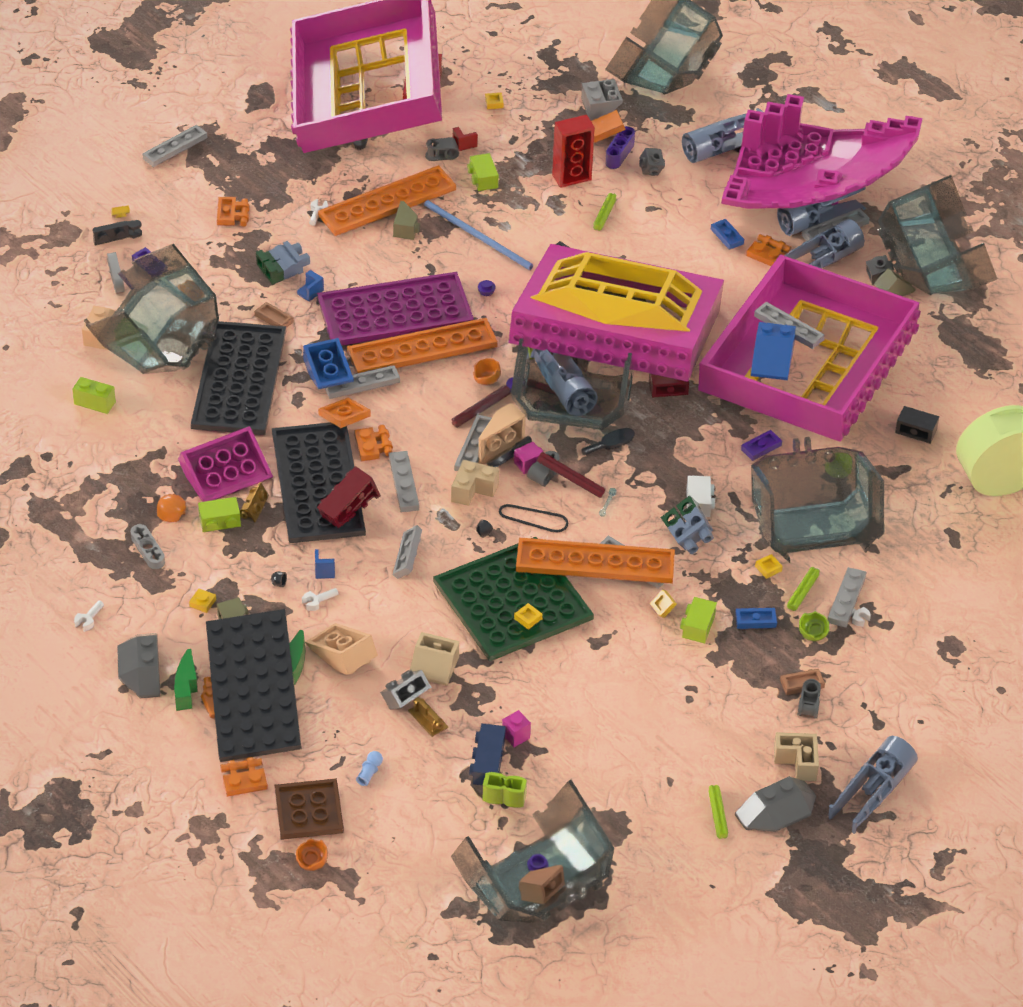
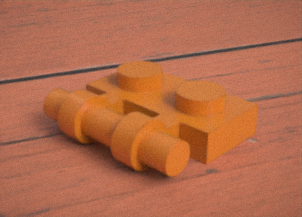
[217,197,250,227]
[746,234,792,266]
[354,425,393,461]
[220,757,268,797]

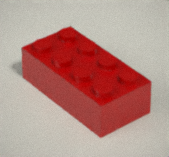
[552,115,595,188]

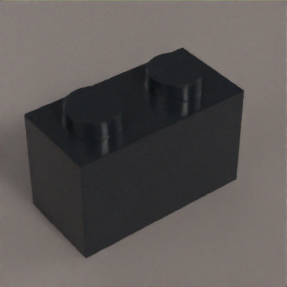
[895,406,940,444]

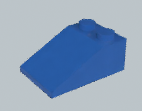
[751,322,796,380]
[303,338,354,389]

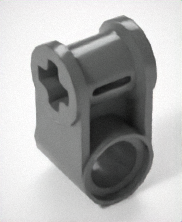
[425,137,459,161]
[527,451,559,487]
[797,679,821,719]

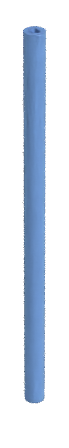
[424,200,533,270]

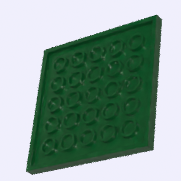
[433,536,594,662]

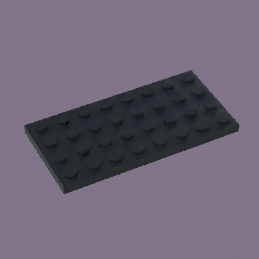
[191,321,286,435]
[272,422,366,544]
[206,609,302,762]

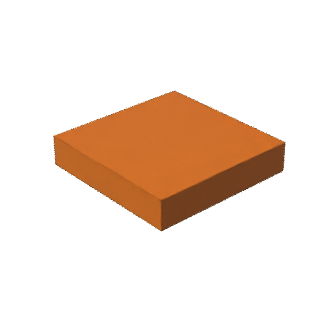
[591,110,626,143]
[318,397,371,428]

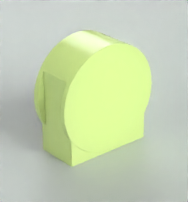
[956,405,1023,496]

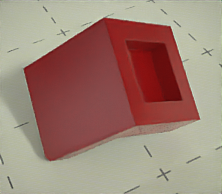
[452,127,478,151]

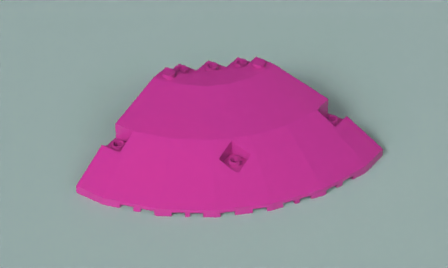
[721,94,923,209]

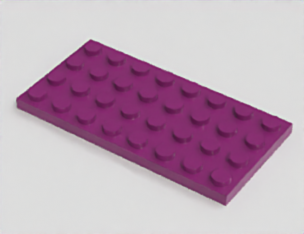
[317,271,474,346]

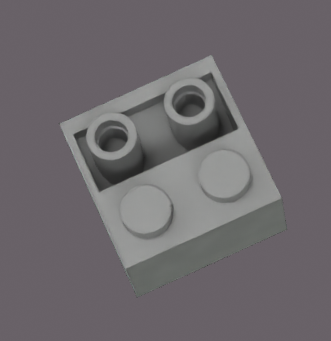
[581,79,623,120]

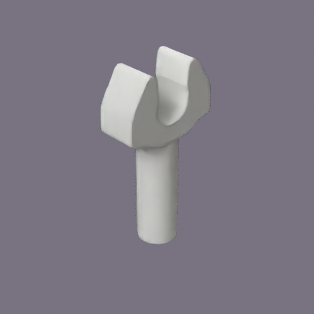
[309,199,328,226]
[302,588,339,611]
[74,600,104,632]
[851,607,871,627]

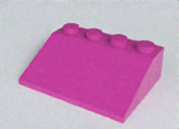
[178,426,273,502]

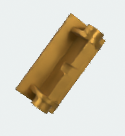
[240,482,269,523]
[408,697,449,737]

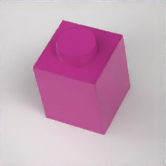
[514,442,543,475]
[502,710,531,747]

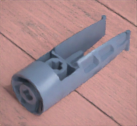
[682,108,763,163]
[777,187,866,236]
[778,219,865,269]
[530,348,597,416]
[829,735,918,834]

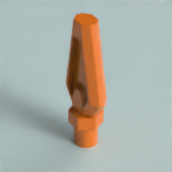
[200,677,215,718]

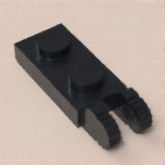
[92,220,142,246]

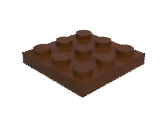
[274,778,344,840]

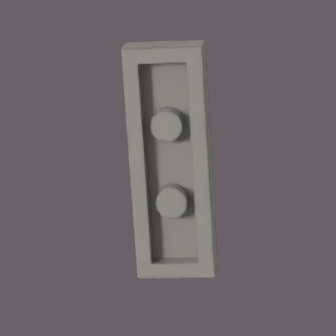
[392,525,422,579]

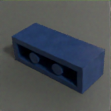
[469,723,506,786]

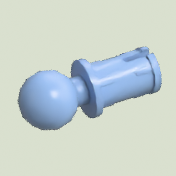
[356,751,383,786]

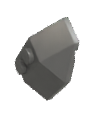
[117,633,160,698]
[735,776,816,832]

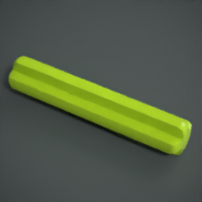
[593,193,617,231]
[787,567,820,611]
[708,785,728,839]

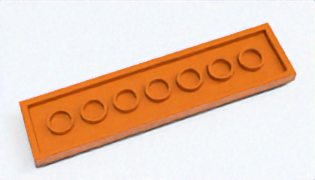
[318,165,456,236]
[347,318,498,374]
[516,537,675,584]

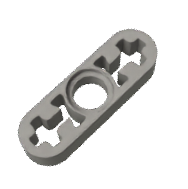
[107,252,125,293]
[130,524,165,569]

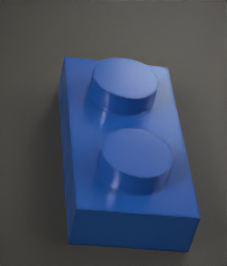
[710,219,745,250]
[735,608,777,629]

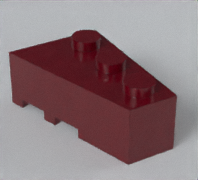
[317,466,381,528]

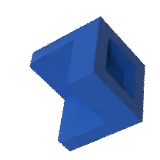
[297,270,324,302]
[315,549,335,579]

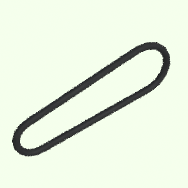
[499,504,569,533]

